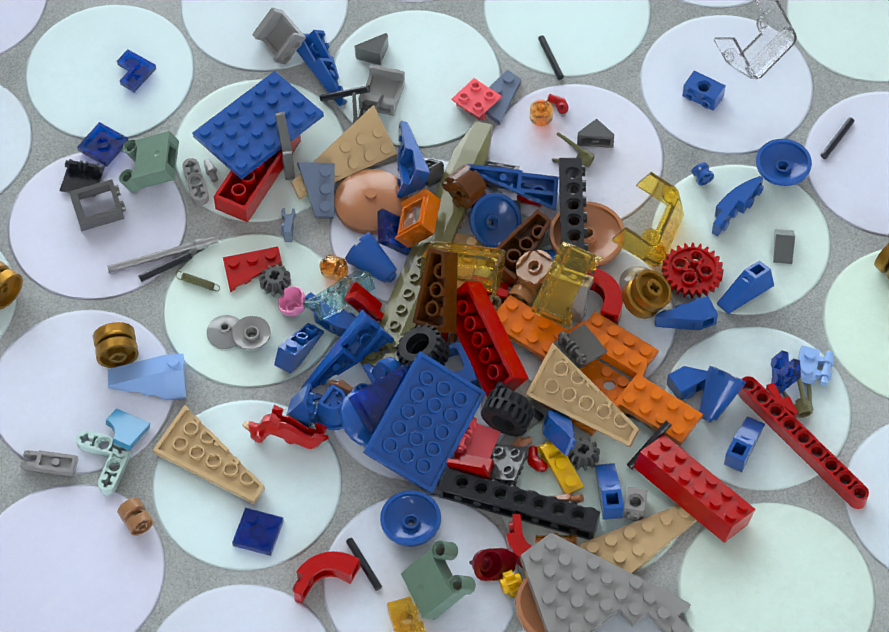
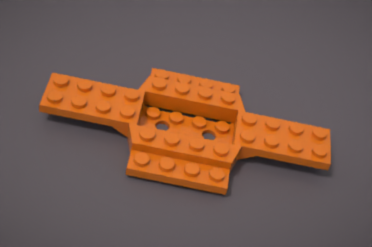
[496,295,703,446]

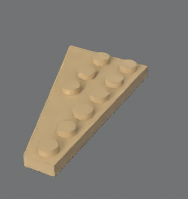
[291,105,398,199]
[525,343,640,448]
[153,405,265,505]
[579,505,697,574]

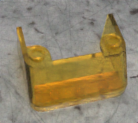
[611,172,684,267]
[419,241,506,296]
[532,241,603,327]

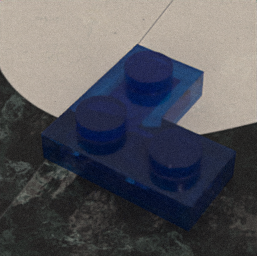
[117,49,156,93]
[770,350,801,394]

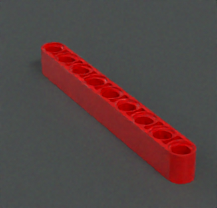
[738,376,869,509]

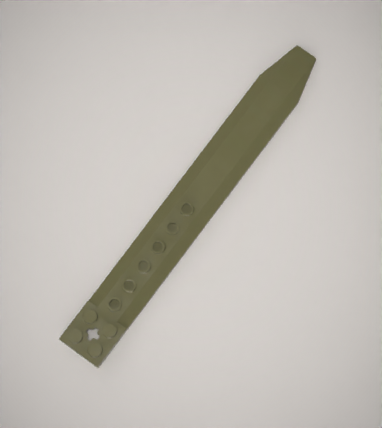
[360,122,493,367]

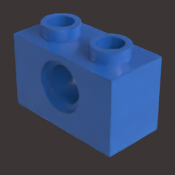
[682,70,726,111]

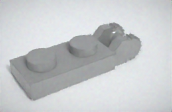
[20,450,79,477]

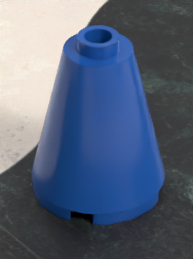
[345,232,397,283]
[699,366,746,422]

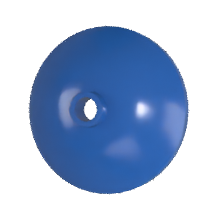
[756,139,812,186]
[469,193,522,249]
[340,390,387,447]
[380,490,441,547]

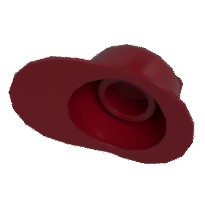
[469,548,516,581]

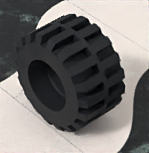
[396,324,450,370]
[480,388,535,436]

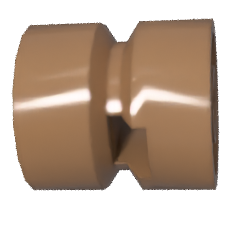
[507,278,542,306]
[117,497,154,536]

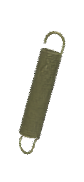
[176,271,220,291]

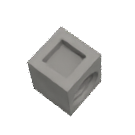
[623,487,648,521]

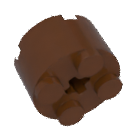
[442,164,487,208]

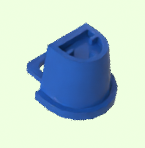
[314,384,346,430]

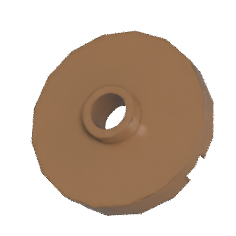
[516,250,554,286]

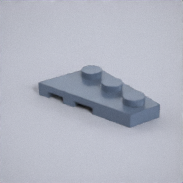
[485,70,521,125]
[297,162,335,219]

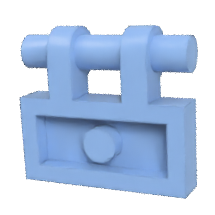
[794,345,834,386]

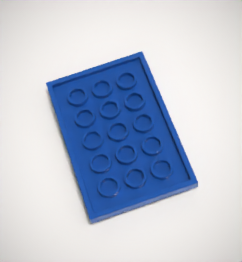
[192,71,324,180]
[362,351,487,494]

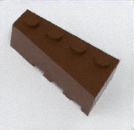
[485,209,552,288]
[412,247,458,333]

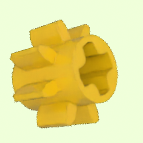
[499,570,522,597]

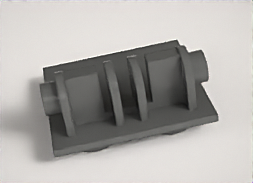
[553,324,607,369]
[489,444,529,485]

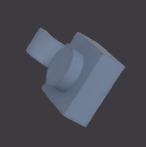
[281,208,296,242]

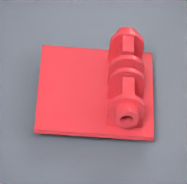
[451,78,502,121]
[454,417,501,458]

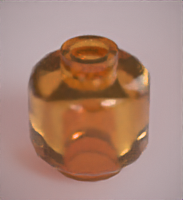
[529,99,553,126]
[319,254,348,281]

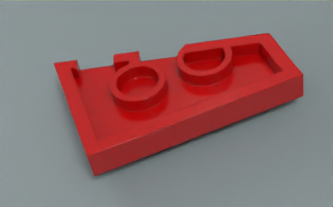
[223,246,282,292]

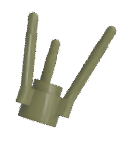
[552,132,595,168]
[781,371,814,418]

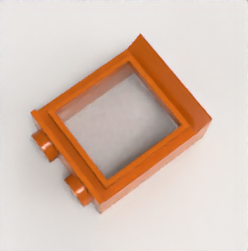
[395,189,441,248]

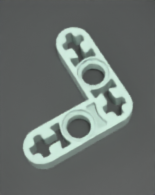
[76,431,132,495]

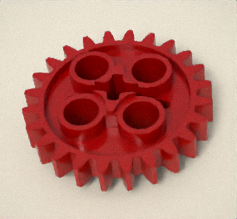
[661,242,724,299]

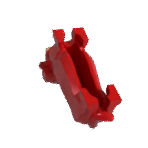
[242,405,329,449]

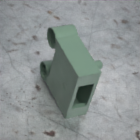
[119,131,179,193]
[401,540,476,620]

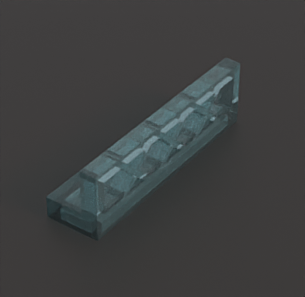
[303,271,376,320]

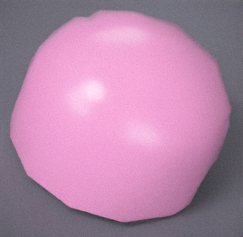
[278,286,307,317]

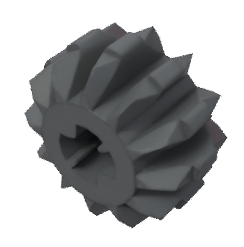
[259,264,291,297]
[568,437,600,471]

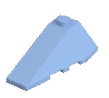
[108,354,186,400]

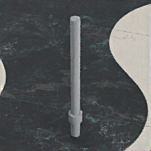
[107,236,218,273]

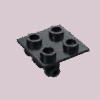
[59,159,105,197]

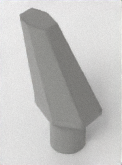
[204,159,219,182]

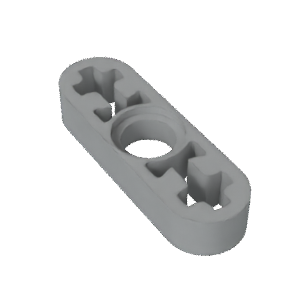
[182,158,209,206]

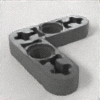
[275,112,295,180]

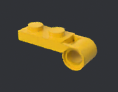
[537,441,584,494]

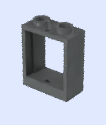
[69,179,126,232]

